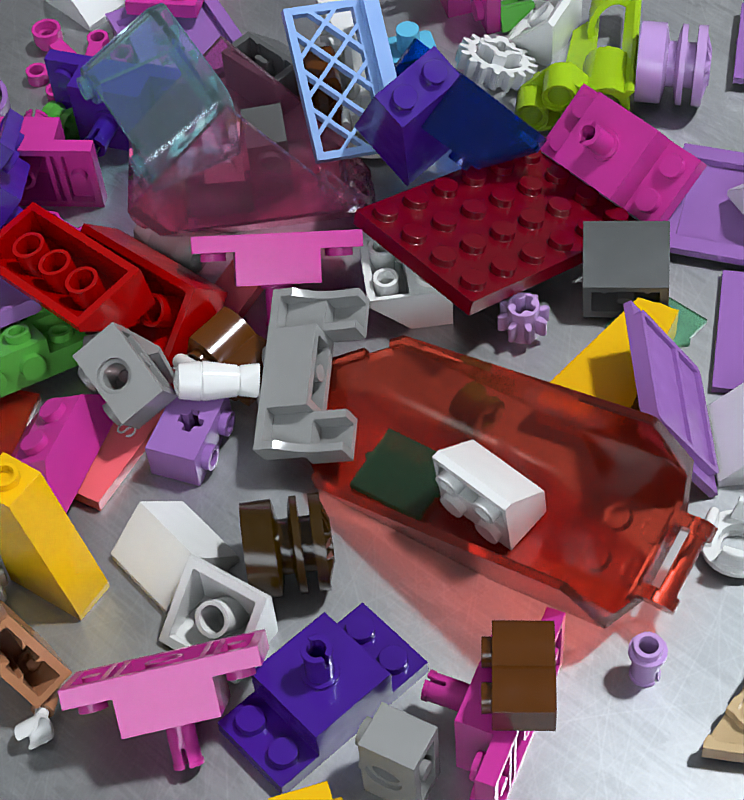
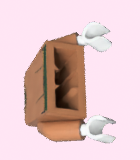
[0,600,72,751]

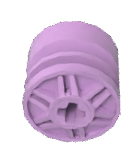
[634,21,712,107]

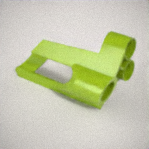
[514,0,642,131]

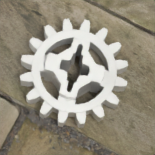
[454,34,538,93]

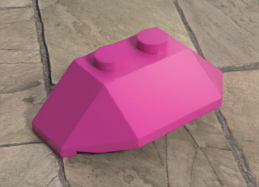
[11,394,114,513]

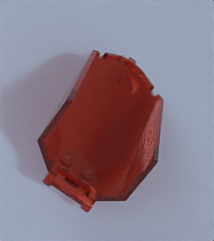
[305,335,718,629]

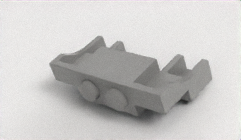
[253,287,370,464]

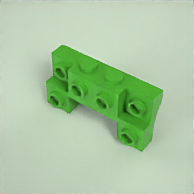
[0,307,88,398]

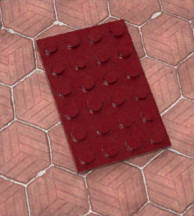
[353,143,637,316]

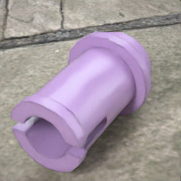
[628,632,668,688]

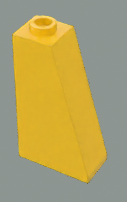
[538,297,679,451]
[0,452,110,621]

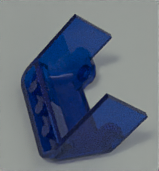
[394,38,548,171]

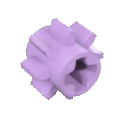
[497,292,550,345]

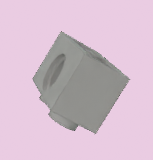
[72,322,178,429]
[355,702,440,800]

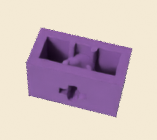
[145,397,236,486]

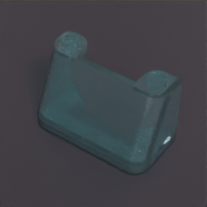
[76,3,240,191]

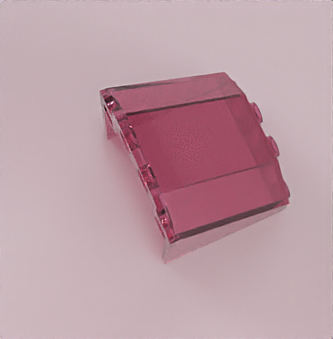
[128,36,377,237]

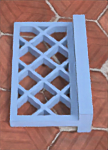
[281,0,397,164]

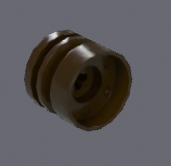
[239,492,335,599]

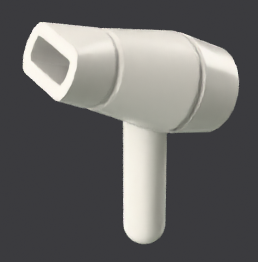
[172,353,260,401]

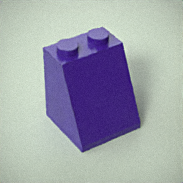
[354,46,466,186]

